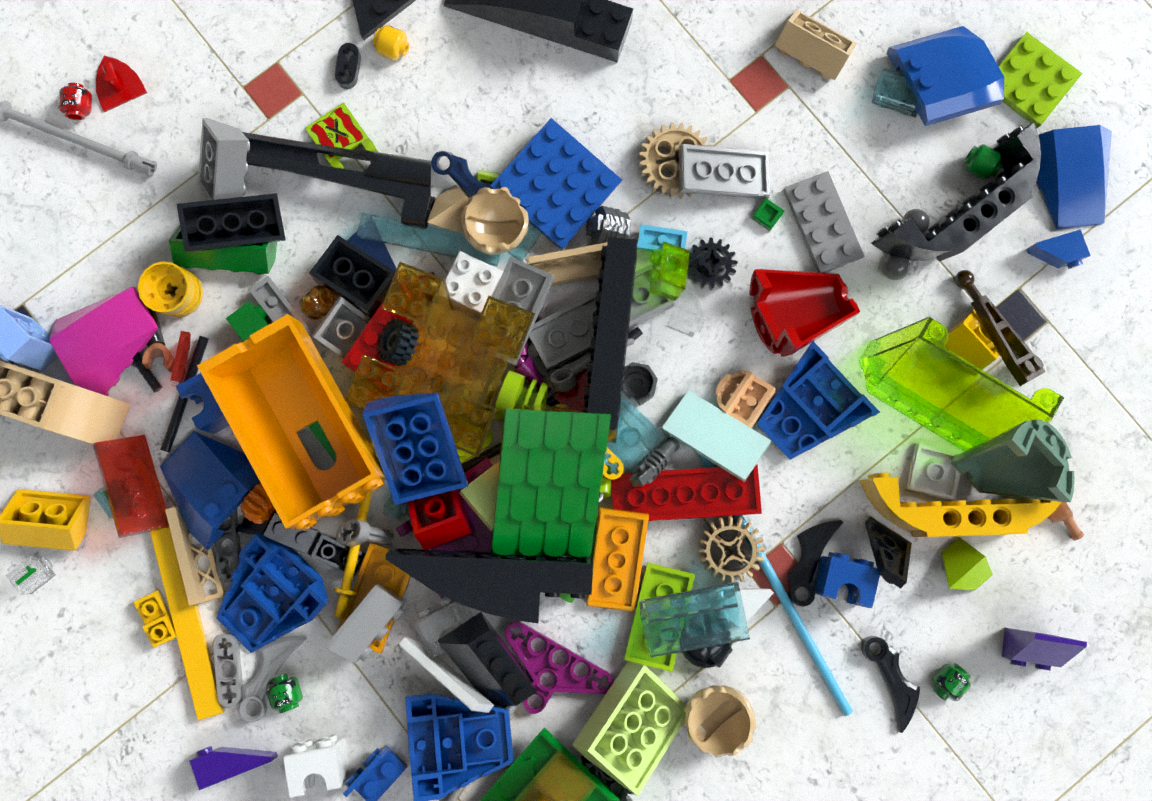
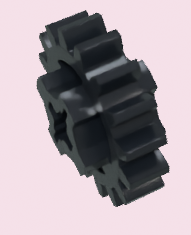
[685,237,738,290]

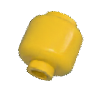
[373,25,410,61]

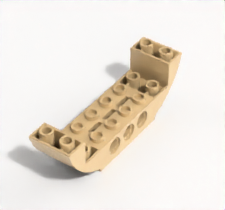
[0,360,131,449]

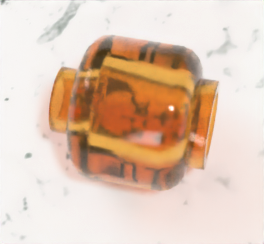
[299,285,336,320]

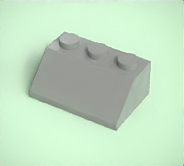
[198,118,250,200]
[325,583,406,664]

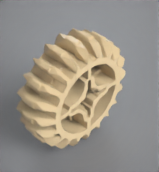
[698,516,765,583]

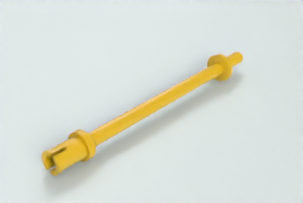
[333,441,379,619]

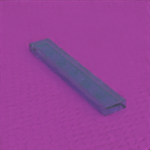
[357,213,500,266]

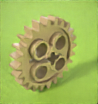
[638,122,712,199]

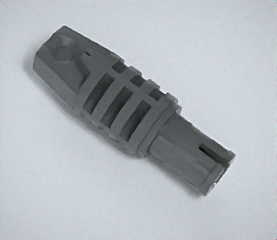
[629,437,680,487]

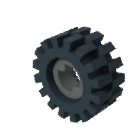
[377,318,419,366]

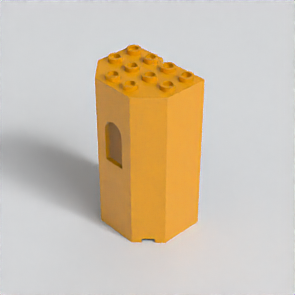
[197,314,386,531]

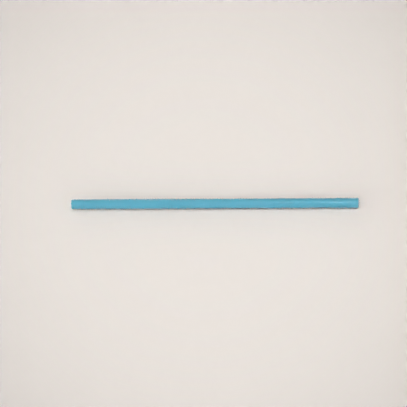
[699,455,853,716]

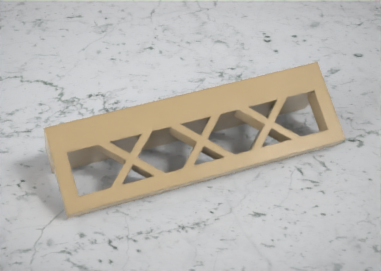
[528,243,607,286]
[165,507,225,606]

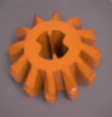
[240,483,276,524]

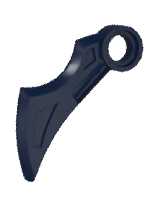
[431,151,491,198]

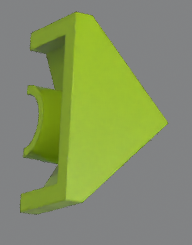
[941,537,993,591]

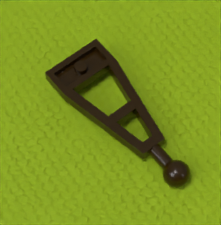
[955,270,1046,386]

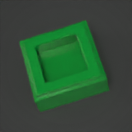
[751,198,785,231]

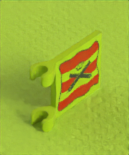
[305,102,378,169]

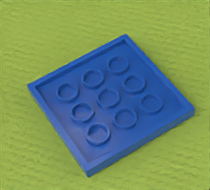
[490,118,622,251]

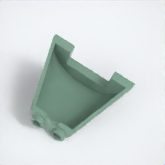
[951,420,1075,502]

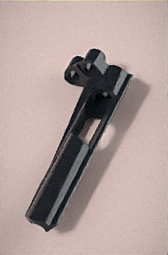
[242,132,436,229]

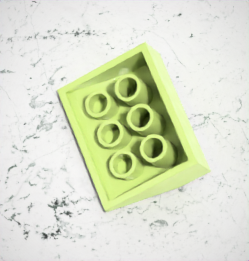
[572,661,686,796]

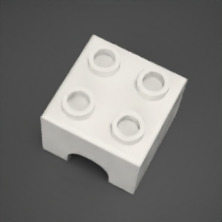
[438,251,503,320]
[283,735,351,798]

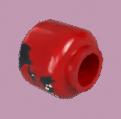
[58,83,92,120]

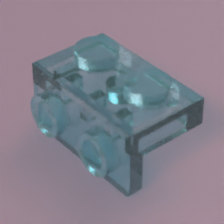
[871,68,918,118]

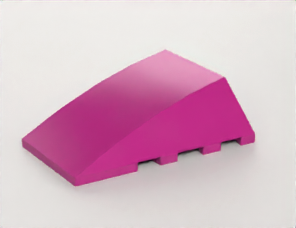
[49,287,158,396]

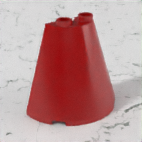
[749,269,860,357]

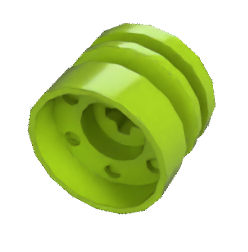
[492,370,549,422]

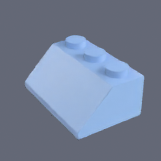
[0,305,58,371]

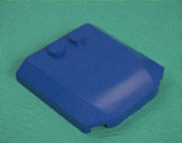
[887,26,1004,126]

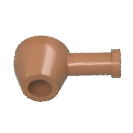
[1048,502,1084,540]

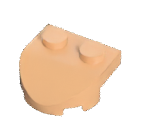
[716,370,776,428]

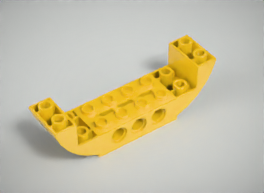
[860,473,1062,537]

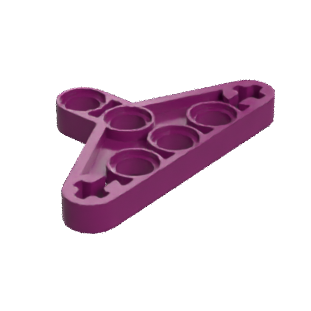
[505,621,614,714]

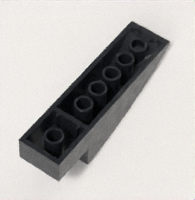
[444,0,634,63]
[386,548,593,623]

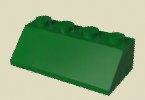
[169,225,277,275]

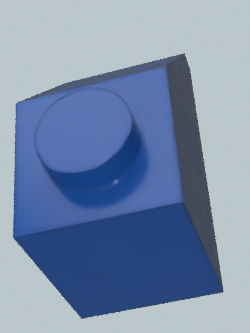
[1026,229,1091,269]

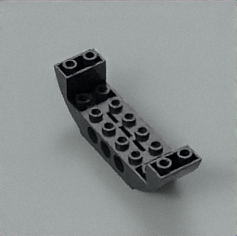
[871,123,1041,262]

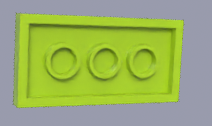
[624,562,695,672]

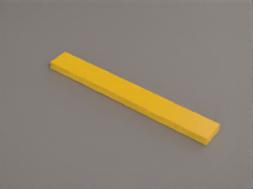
[149,522,225,721]

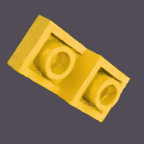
[133,589,176,648]

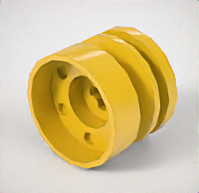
[138,261,203,317]

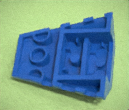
[1036,125,1112,229]
[757,341,880,460]

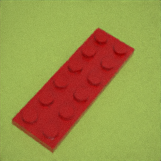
[611,464,762,521]

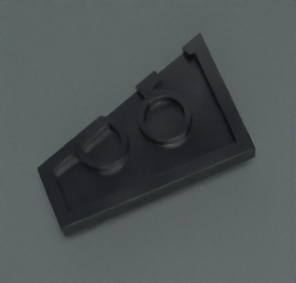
[865,516,912,589]

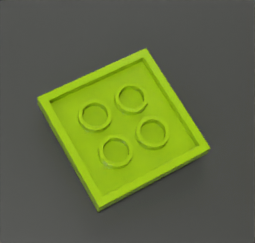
[998,32,1083,128]

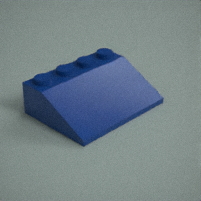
[362,393,468,505]

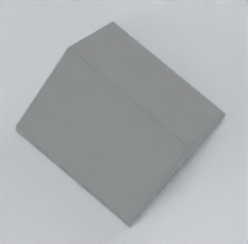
[312,296,371,358]

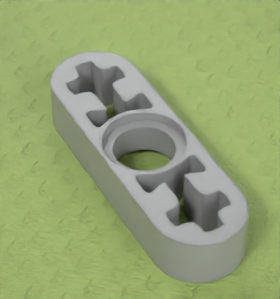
[213,633,243,708]

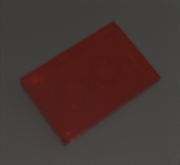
[170,331,191,387]

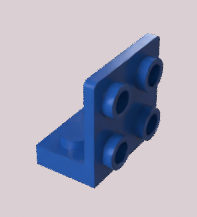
[343,745,408,801]

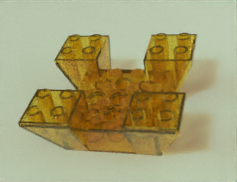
[345,262,535,457]

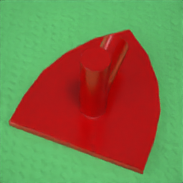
[96,56,147,112]

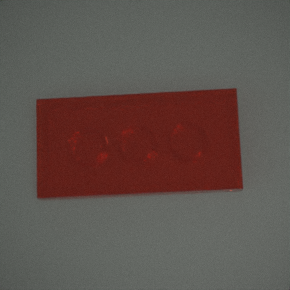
[93,435,169,538]

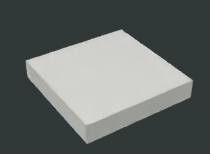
[905,442,961,501]

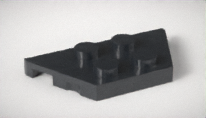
[353,0,416,41]

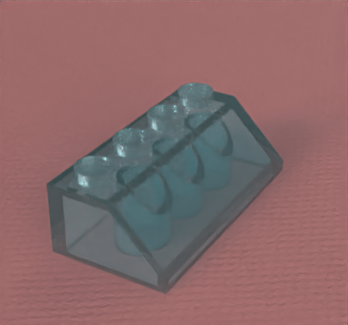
[639,582,750,657]

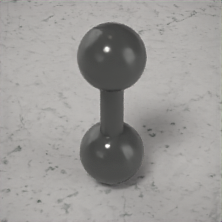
[882,209,930,280]

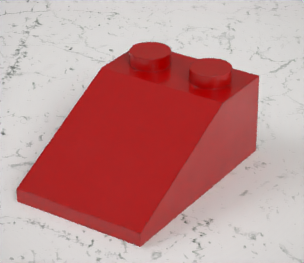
[408,489,471,550]

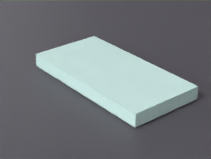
[662,390,771,482]

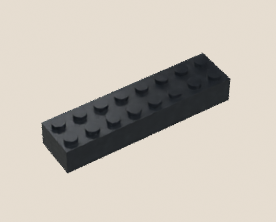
[582,237,638,443]

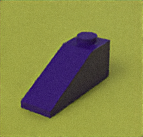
[189,746,278,790]

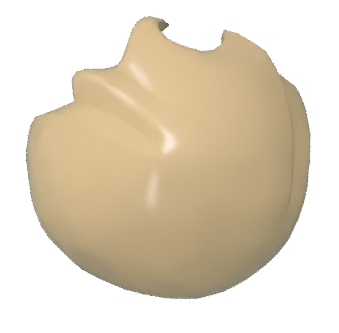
[461,187,529,255]
[684,685,756,758]

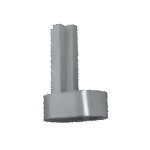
[336,519,394,547]

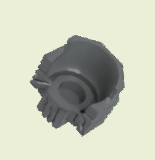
[586,206,631,245]
[622,362,658,406]

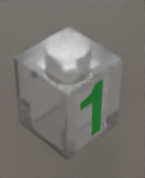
[6,556,56,595]

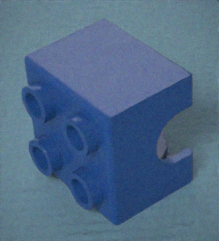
[176,373,230,434]
[813,552,880,608]

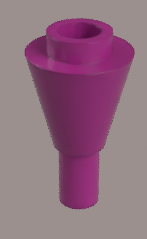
[513,356,552,393]

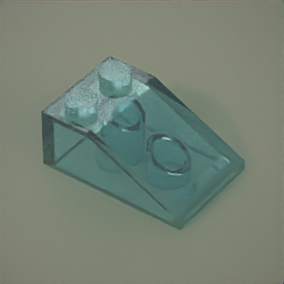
[607,395,665,473]

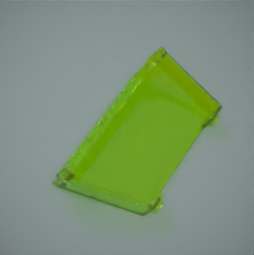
[859,317,1064,451]

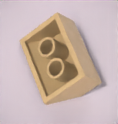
[774,10,857,80]

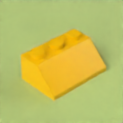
[0,489,91,551]

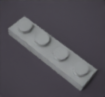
[249,276,327,356]

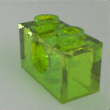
[648,241,690,301]

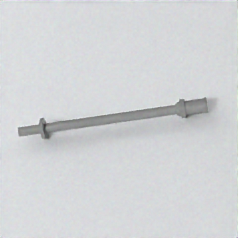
[0,101,157,176]

